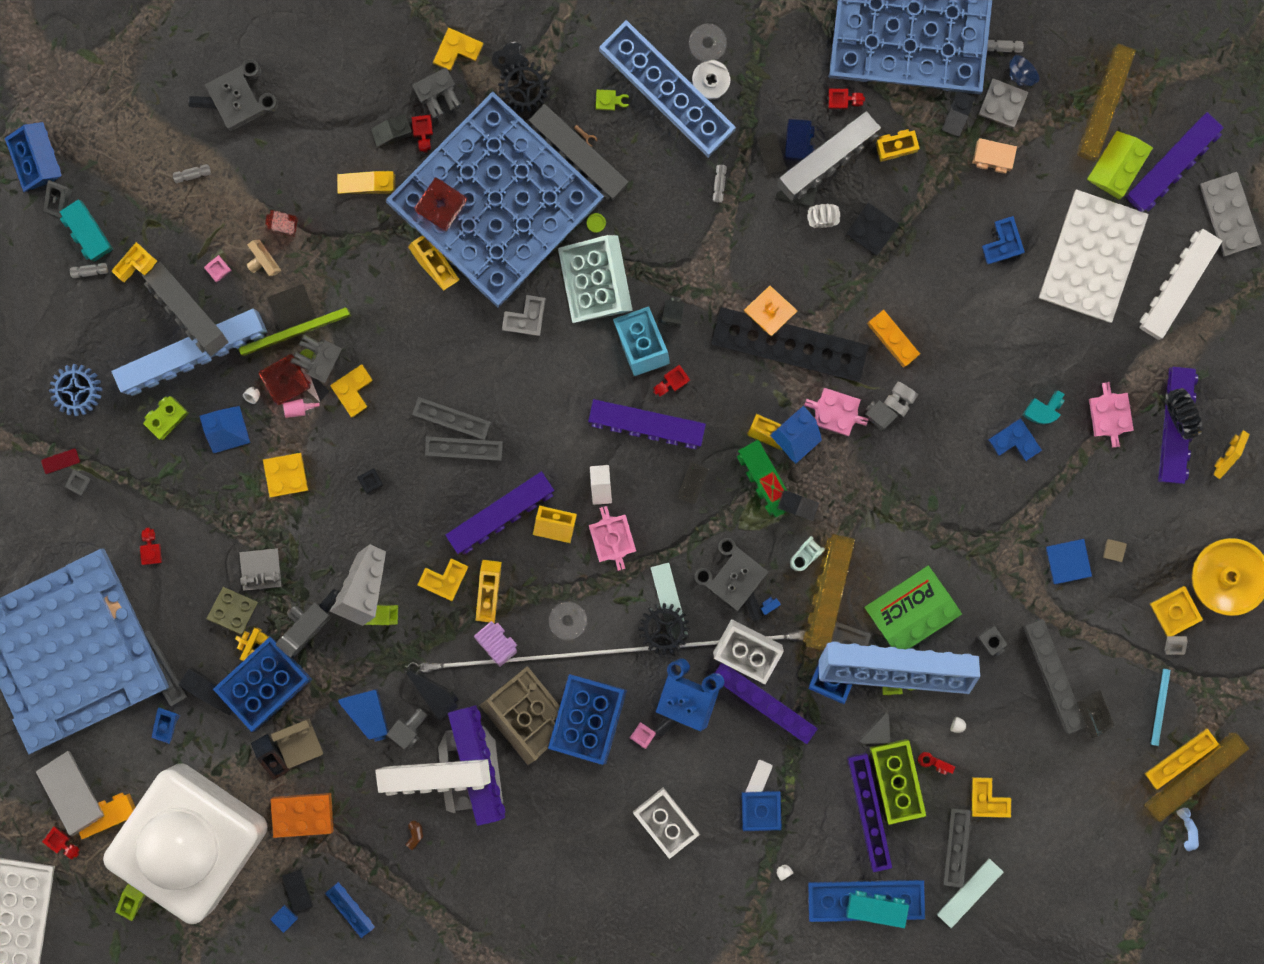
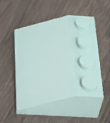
[558,235,633,323]

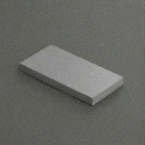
[36,751,105,837]

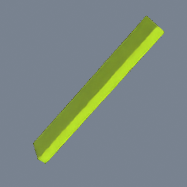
[239,307,351,356]

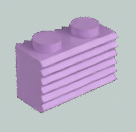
[474,621,517,667]

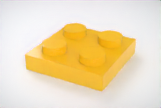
[263,453,308,497]
[1150,586,1203,636]

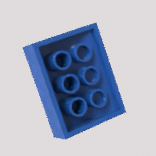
[213,637,312,732]
[548,674,627,765]

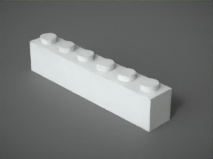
[1140,229,1222,340]
[376,759,491,795]

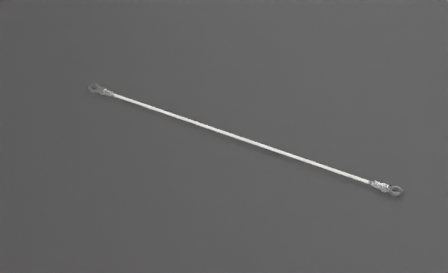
[405,628,822,673]

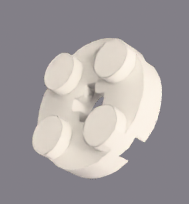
[692,60,730,100]

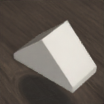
[590,465,612,505]

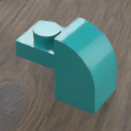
[1022,390,1065,424]

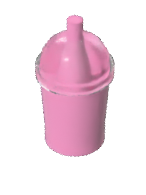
[283,397,320,418]

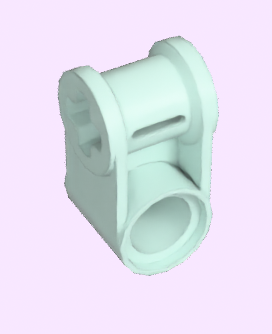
[790,536,825,571]

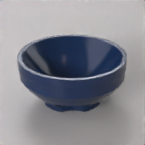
[1009,55,1039,86]

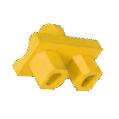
[235,627,269,661]

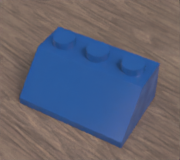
[5,122,62,192]

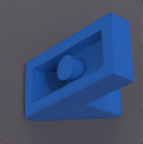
[151,708,180,744]

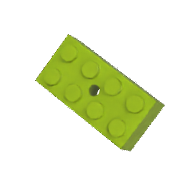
[870,739,926,825]

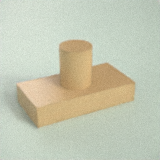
[247,240,281,276]

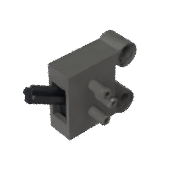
[188,59,279,132]
[694,538,768,622]
[276,589,340,658]

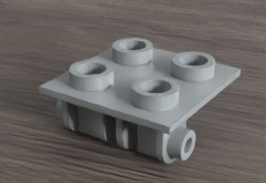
[239,548,282,591]

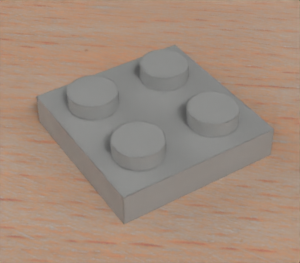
[978,78,1028,129]

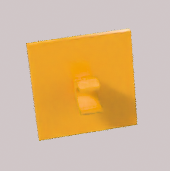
[744,286,797,336]

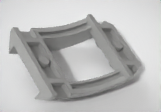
[438,726,503,813]

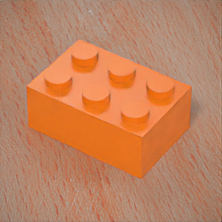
[271,793,334,838]

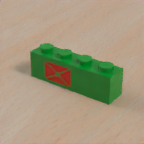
[736,440,787,518]

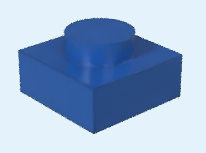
[760,597,781,615]
[270,905,298,933]

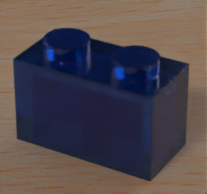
[785,119,815,161]

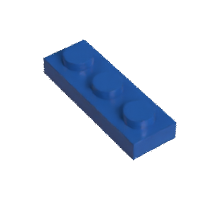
[325,882,375,938]

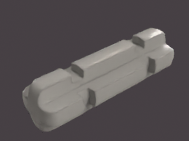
[987,40,1024,53]
[173,164,211,183]
[713,165,727,203]
[70,263,108,278]

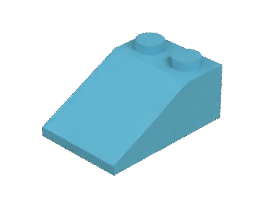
[613,306,670,376]

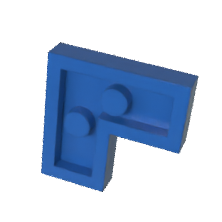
[982,216,1025,265]
[988,418,1042,461]

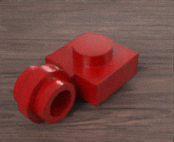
[829,89,865,109]
[411,115,433,153]
[653,365,690,397]
[140,527,162,565]
[918,752,955,775]
[42,826,80,860]

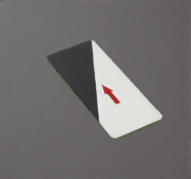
[293,368,330,402]

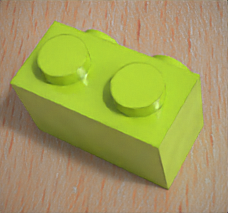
[143,396,189,440]

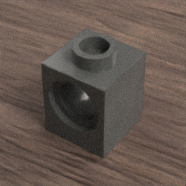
[976,625,1007,656]

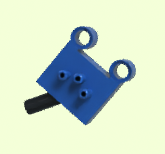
[654,659,724,737]

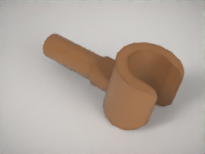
[574,125,597,147]

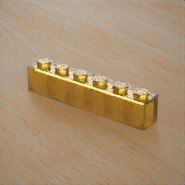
[1077,44,1136,161]
[803,534,855,651]
[1144,732,1249,822]

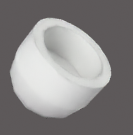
[243,387,260,404]
[950,717,966,733]
[777,865,794,881]

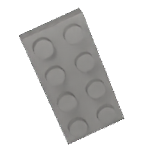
[1199,172,1261,257]

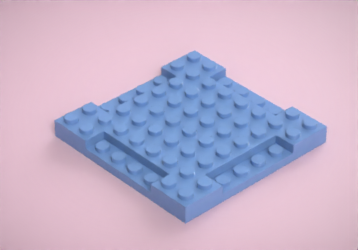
[829,0,992,94]
[386,91,604,308]
[0,549,169,754]

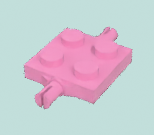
[1089,382,1134,448]
[804,388,869,437]
[589,506,636,571]

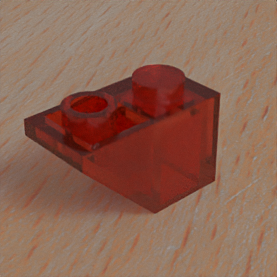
[265,210,298,237]

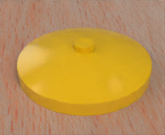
[1192,538,1264,616]

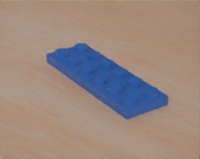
[808,880,925,922]

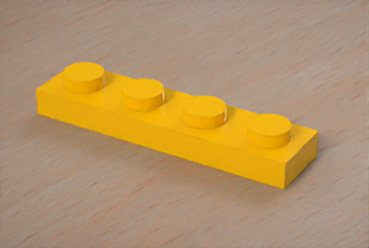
[1144,729,1219,790]

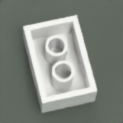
[713,619,784,684]
[633,787,700,859]

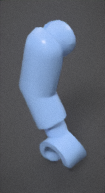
[1176,808,1199,851]

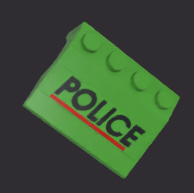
[864,565,962,650]

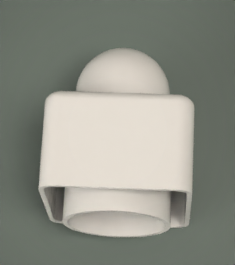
[103,764,268,924]

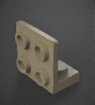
[271,718,323,768]

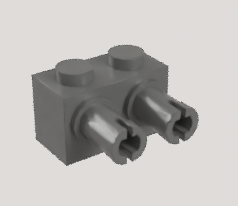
[412,68,461,119]
[291,334,342,383]
[387,708,428,749]

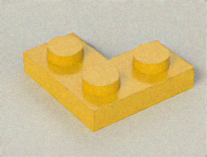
[433,27,484,71]
[112,242,157,282]
[330,364,373,417]
[1214,430,1250,479]
[418,558,469,601]
[971,777,1011,817]

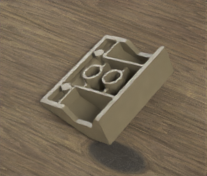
[479,666,560,765]

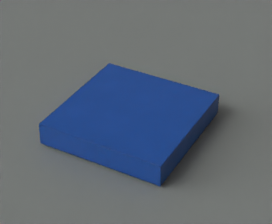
[1046,539,1092,584]
[742,791,781,831]

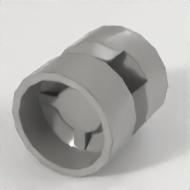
[884,382,918,417]

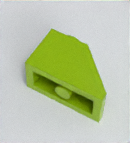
[115,884,146,921]

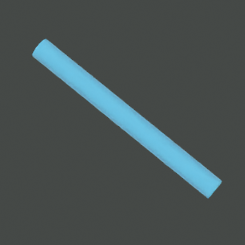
[1151,669,1171,746]

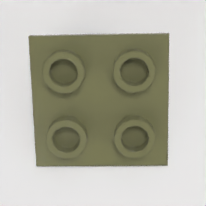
[206,587,258,635]

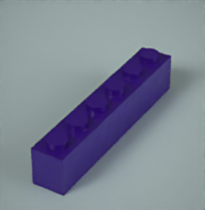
[1125,112,1224,212]
[1158,367,1198,484]
[588,399,706,449]
[446,471,555,555]
[714,662,818,744]
[448,705,505,826]
[847,753,892,872]

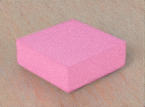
[204,255,232,282]
[630,722,656,749]

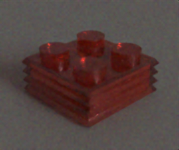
[415,177,467,231]
[258,354,311,406]

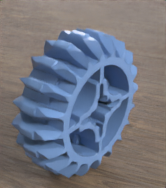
[49,364,102,416]

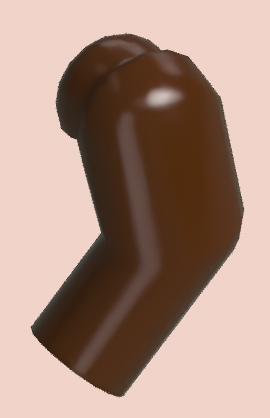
[405,821,423,850]

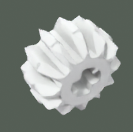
[807,204,840,228]

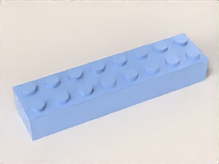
[599,20,736,158]
[111,309,268,396]
[819,642,980,694]

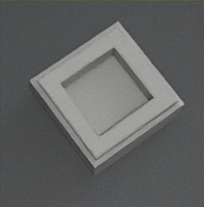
[1165,636,1188,655]

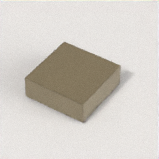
[1102,539,1127,562]

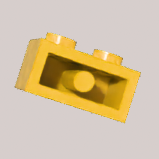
[875,129,920,162]
[533,506,577,543]

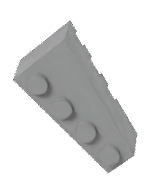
[330,544,386,626]

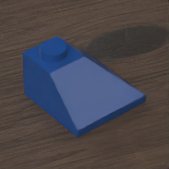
[200,406,251,454]

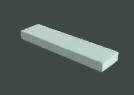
[650,563,688,640]
[937,858,1003,928]

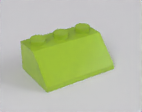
[1087,131,1153,199]

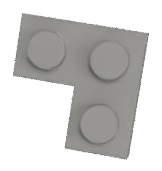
[502,295,546,336]

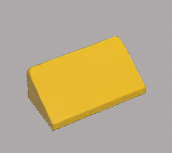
[747,414,783,450]

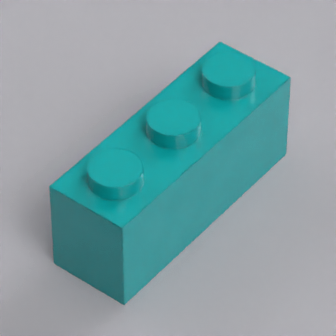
[60,199,114,262]
[846,890,909,928]

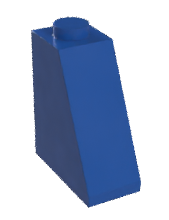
[339,689,389,742]

